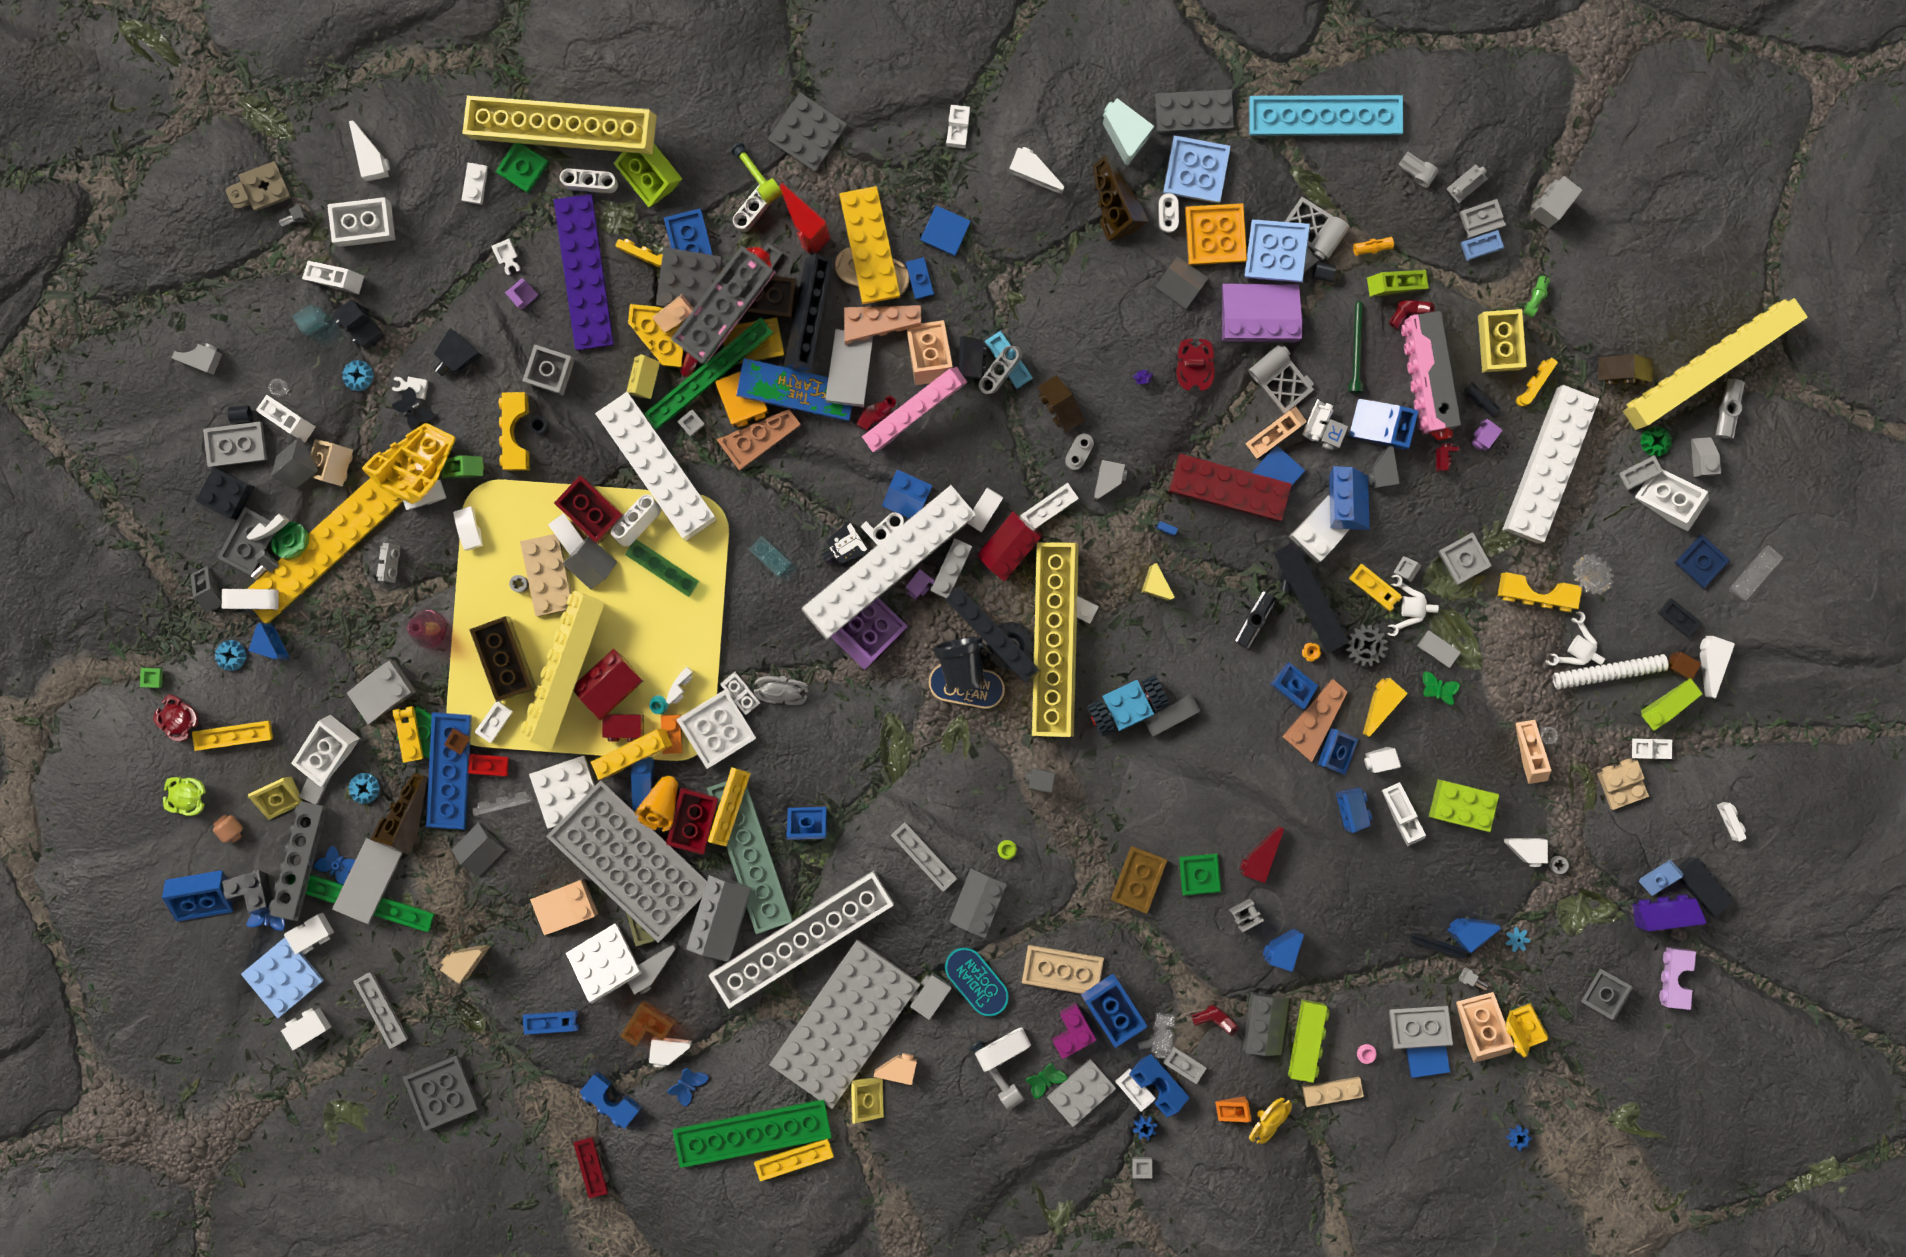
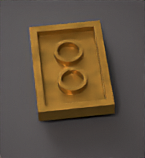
[1111,846,1167,914]

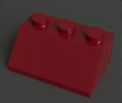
[977,511,1043,581]
[573,648,643,721]
[666,787,719,854]

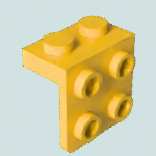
[1505,1003,1549,1057]

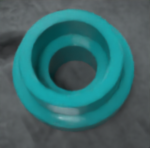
[649,695,669,714]

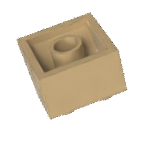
[310,439,353,486]
[440,945,490,983]

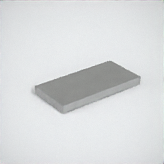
[825,329,873,407]
[332,838,402,925]

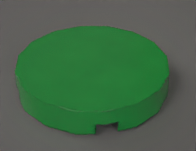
[272,522,309,560]

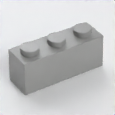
[930,539,972,598]

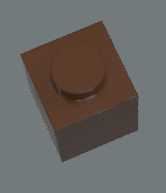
[1668,652,1702,680]

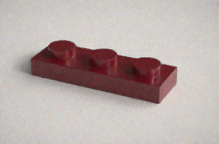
[573,1136,609,1199]

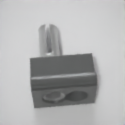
[279,204,309,227]
[251,548,279,579]

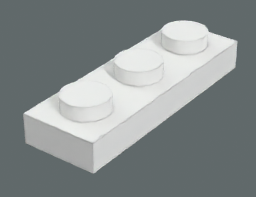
[1020,483,1079,529]

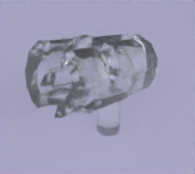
[1138,1013,1175,1058]

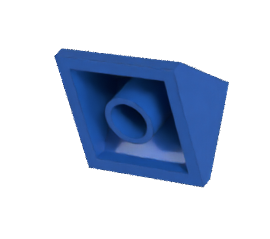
[248,623,290,659]
[1270,662,1318,709]
[1317,729,1358,775]
[787,807,827,840]

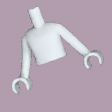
[1387,575,1438,636]
[1545,612,1605,665]

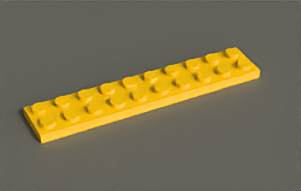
[248,478,403,623]

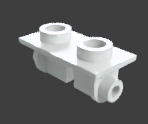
[1302,400,1334,442]

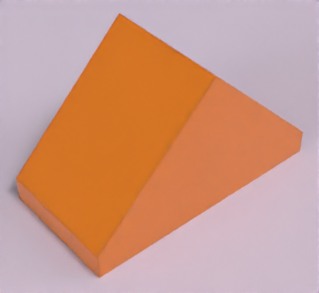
[1215,1096,1251,1122]

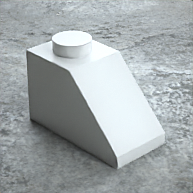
[1364,747,1401,773]
[1504,838,1548,867]
[649,1036,692,1067]

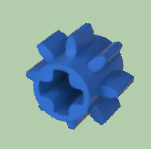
[1133,1115,1157,1140]
[1506,1125,1532,1151]

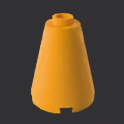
[635,776,679,831]

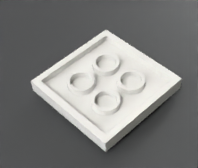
[676,689,756,769]
[529,755,595,829]
[566,923,642,1003]

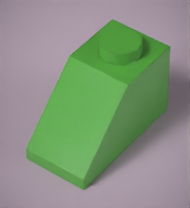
[442,456,484,478]

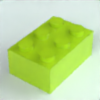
[1429,779,1499,832]

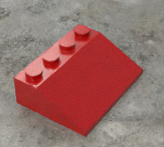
[780,183,831,254]

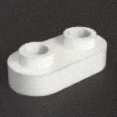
[1158,193,1179,233]

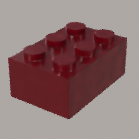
[554,475,624,544]

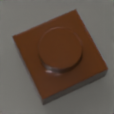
[444,728,472,755]

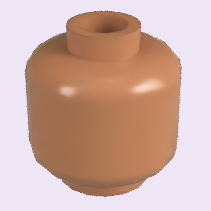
[213,814,243,843]

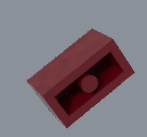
[602,714,644,742]

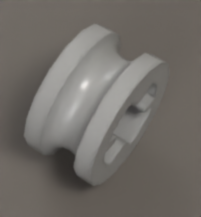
[509,575,528,592]
[1549,856,1569,874]

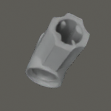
[1398,152,1439,188]

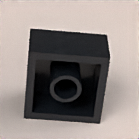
[196,467,255,520]

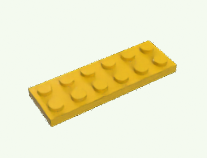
[839,186,900,304]

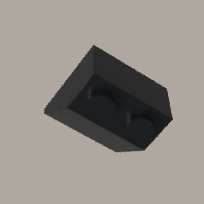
[959,336,987,381]

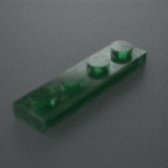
[624,539,700,597]

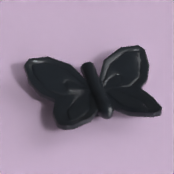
[392,387,435,429]

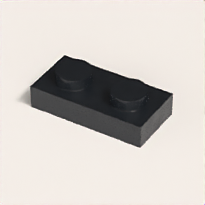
[1658,598,1701,637]

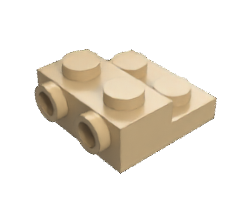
[1597,758,1649,810]

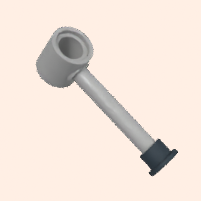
[969,1040,1025,1111]

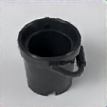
[933,637,993,693]

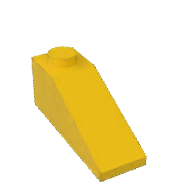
[1363,678,1408,737]

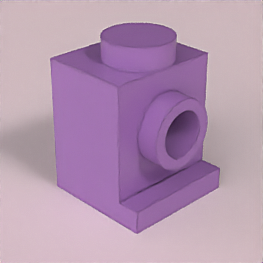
[1472,419,1502,450]
[906,569,935,600]

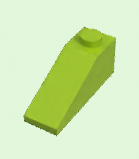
[1367,270,1429,297]
[1641,678,1702,731]

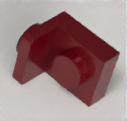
[1436,443,1459,472]

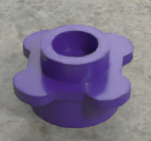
[1133,370,1153,384]

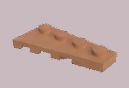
[844,305,921,345]
[716,409,801,471]
[1282,679,1347,762]

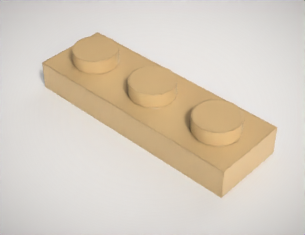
[1302,1077,1364,1107]

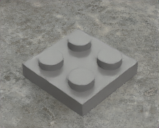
[1438,532,1491,585]

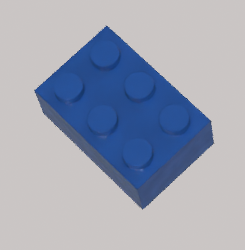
[1081,974,1148,1048]

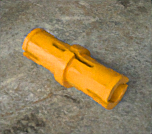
[1353,237,1394,256]

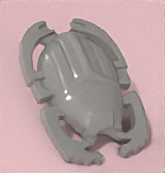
[754,676,809,705]

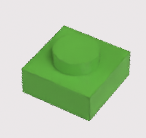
[140,668,163,688]

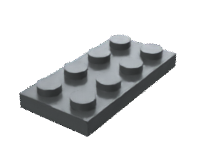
[1155,90,1234,133]

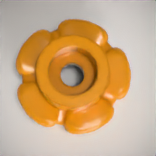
[1302,643,1321,662]

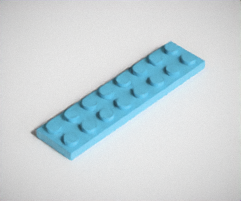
[1249,95,1403,136]

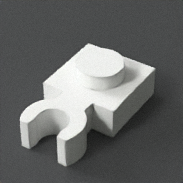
[492,239,520,275]
[392,377,429,400]

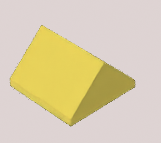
[627,354,660,399]
[1142,563,1174,600]
[248,777,303,820]
[852,1078,884,1124]

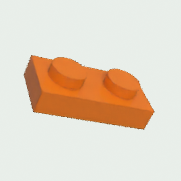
[661,714,683,754]

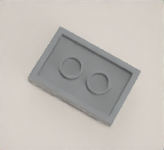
[203,422,267,468]
[1389,1006,1453,1049]
[1047,1059,1116,1127]

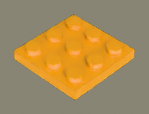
[1185,204,1247,265]

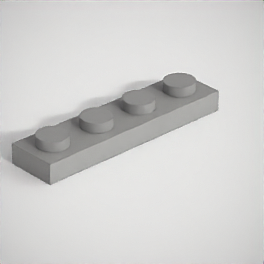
[891,822,957,891]
[353,971,409,1049]

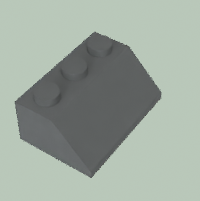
[949,868,1007,938]
[1243,992,1289,1056]

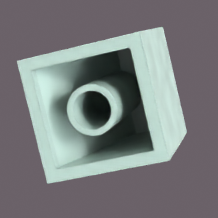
[1103,99,1154,166]

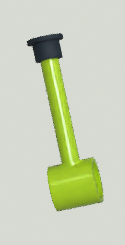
[731,143,782,205]

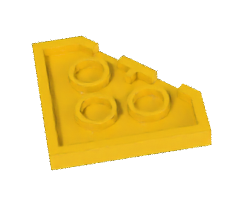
[628,304,687,368]

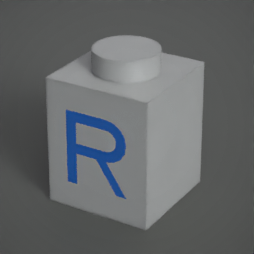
[1318,419,1348,451]

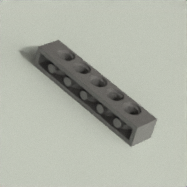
[269,801,328,921]

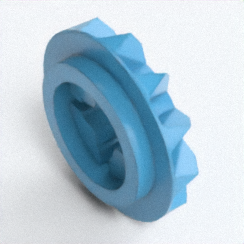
[342,360,373,391]
[215,640,246,671]
[348,773,380,804]

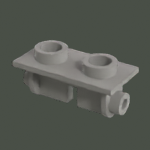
[1447,165,1488,203]
[376,543,401,583]

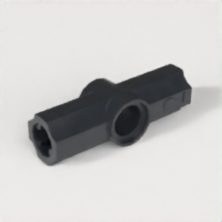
[1234,591,1277,649]

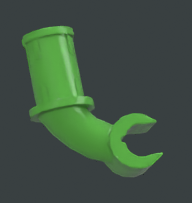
[1523,276,1550,318]

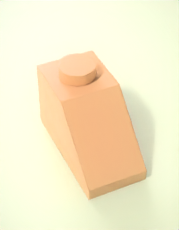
[652,294,694,333]
[874,1053,917,1085]

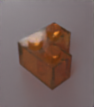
[620,1000,676,1047]

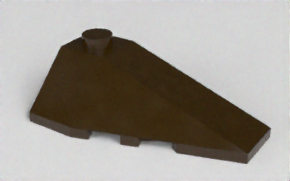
[1093,155,1148,242]
[370,773,427,855]

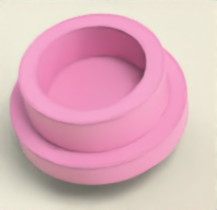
[1357,1044,1377,1064]

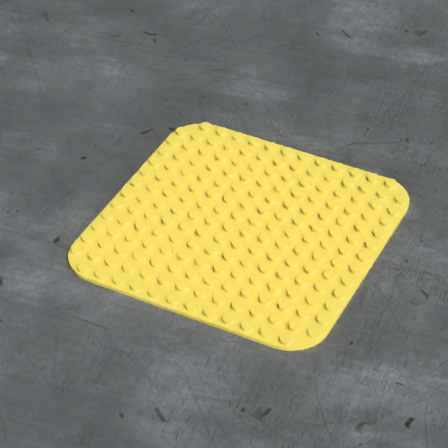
[447,480,729,761]

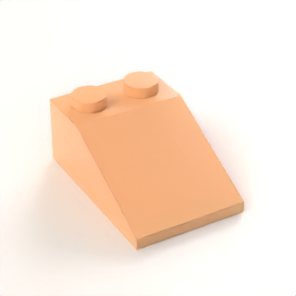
[907,320,953,385]
[530,878,598,935]
[1456,992,1514,1063]

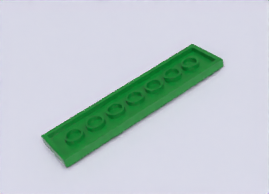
[673,1100,832,1168]

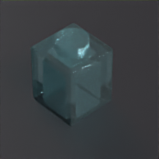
[292,304,327,335]

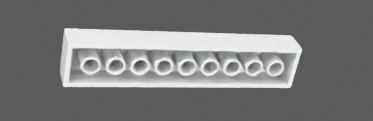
[802,485,976,640]
[708,870,894,1008]

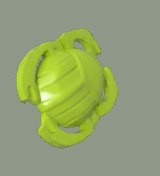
[163,777,205,816]

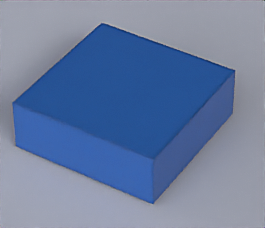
[1156,521,1178,536]

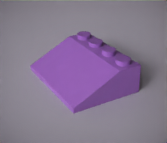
[1222,284,1302,342]
[831,597,908,670]

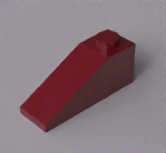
[1239,826,1284,883]

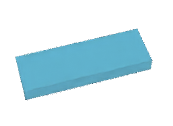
[985,331,1033,389]

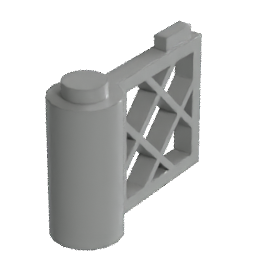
[1285,197,1350,260]
[1248,345,1314,414]

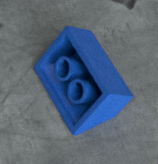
[1329,466,1369,530]
[162,870,233,922]

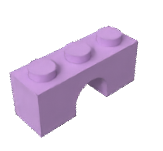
[1659,947,1696,1010]

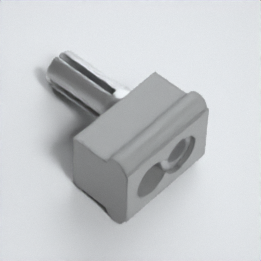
[1459,967,1488,990]

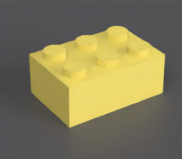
[1478,309,1526,373]

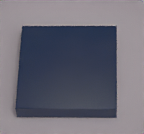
[1674,534,1730,589]

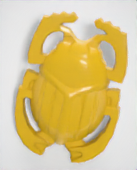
[1249,1098,1292,1144]

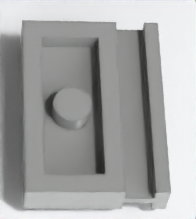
[1459,199,1506,239]

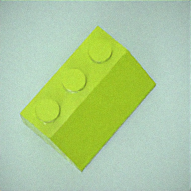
[614,144,682,208]

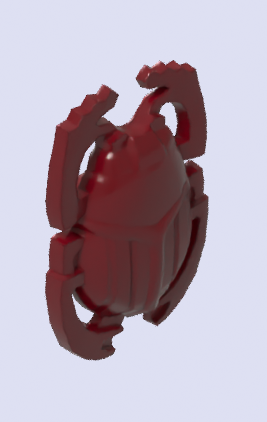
[1176,338,1215,391]
[153,694,198,742]

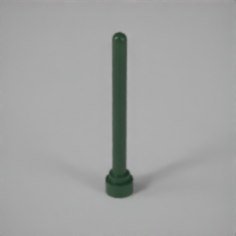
[1348,301,1364,393]

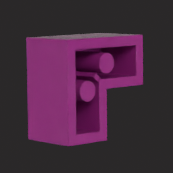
[1052,1003,1096,1059]

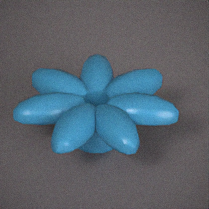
[1505,927,1530,952]

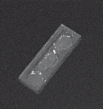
[1729,545,1783,601]
[472,791,534,816]

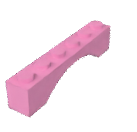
[862,367,968,452]

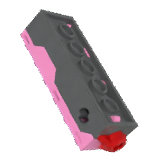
[671,245,776,364]
[1401,311,1461,440]

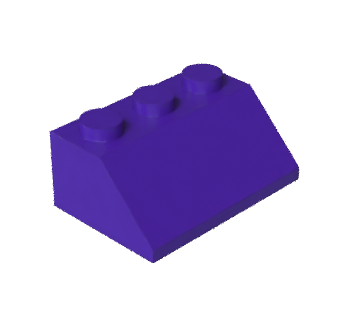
[1632,894,1706,931]

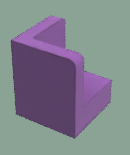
[505,278,538,310]

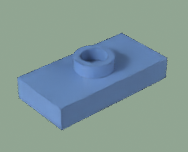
[1461,230,1504,261]
[1639,860,1683,895]

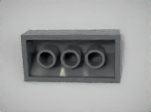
[686,875,752,962]

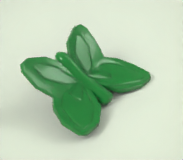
[1422,671,1460,706]
[1026,1063,1067,1099]

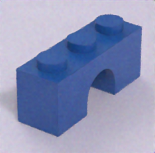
[1129,1054,1189,1117]
[579,1071,641,1129]

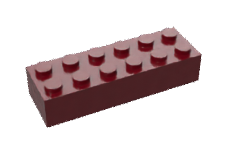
[1168,454,1292,522]

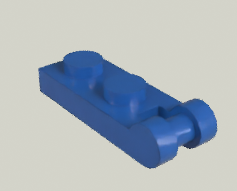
[523,1010,579,1034]

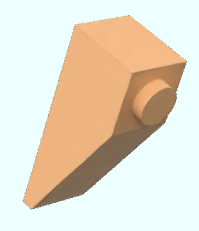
[1246,406,1307,458]
[1516,720,1551,784]

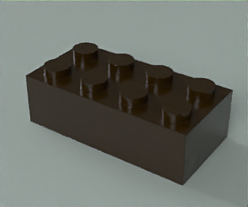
[718,269,798,319]
[469,616,536,702]

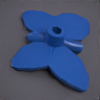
[314,846,356,884]
[246,902,285,931]
[667,1068,708,1106]

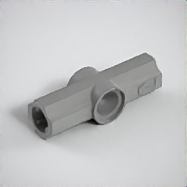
[1715,379,1745,439]

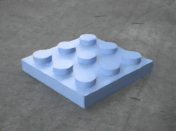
[1163,135,1230,204]
[1245,220,1310,282]
[241,937,324,1018]

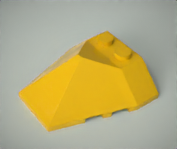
[362,423,456,504]

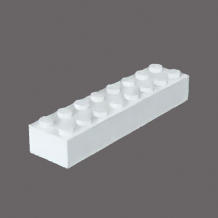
[1503,385,1599,544]
[595,392,717,541]

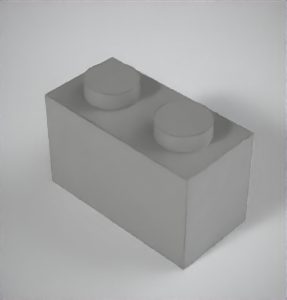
[910,972,951,1020]

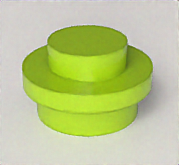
[998,840,1017,859]

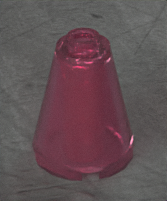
[407,609,447,648]

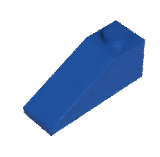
[631,757,655,812]

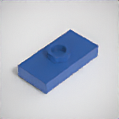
[906,257,934,300]

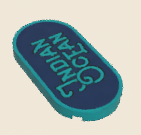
[945,947,1008,1016]

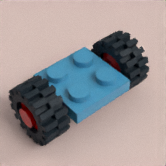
[1087,674,1170,737]

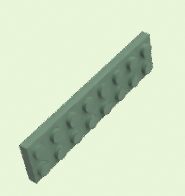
[707,781,793,934]

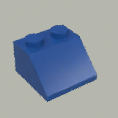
[882,470,932,519]
[1336,787,1372,833]
[1447,918,1501,953]
[1263,929,1304,971]

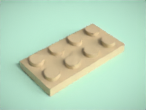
[520,534,571,617]

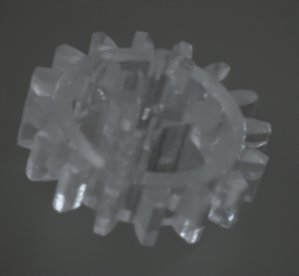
[1573,554,1614,595]

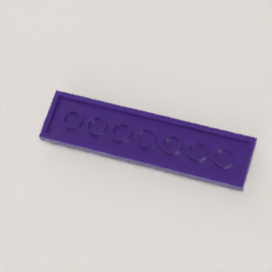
[554,194,614,351]

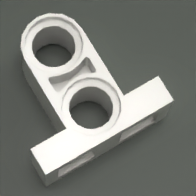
[861,512,904,545]

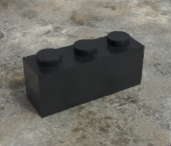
[1677,856,1733,917]

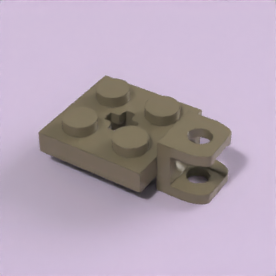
[226,161,291,211]

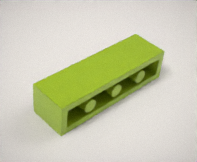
[1288,999,1329,1083]

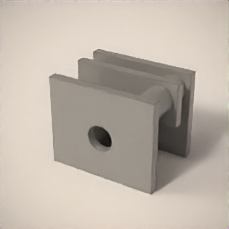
[1229,898,1264,932]

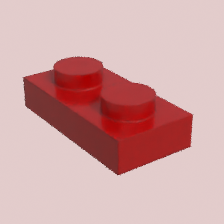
[468,754,509,776]

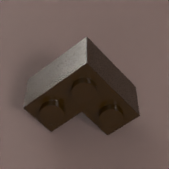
[1598,354,1653,386]
[1037,375,1085,433]

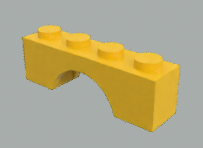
[499,392,530,471]
[1498,572,1582,612]
[591,728,673,780]

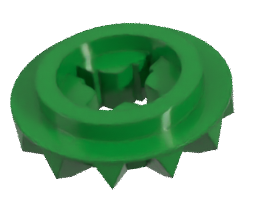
[1641,426,1672,457]

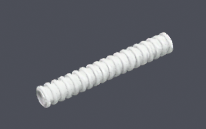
[1553,654,1669,690]

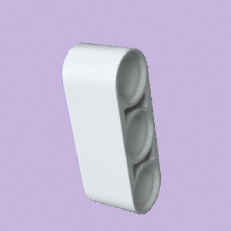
[560,169,618,193]
[733,184,772,233]
[611,494,661,546]
[222,589,279,609]
[975,1028,1031,1071]

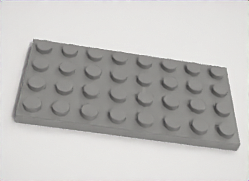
[546,780,707,943]
[769,939,920,1109]

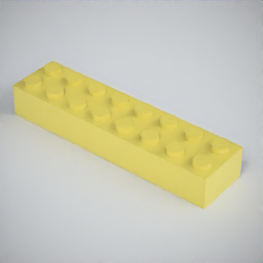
[521,591,605,749]

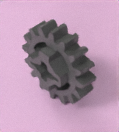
[1345,625,1388,666]

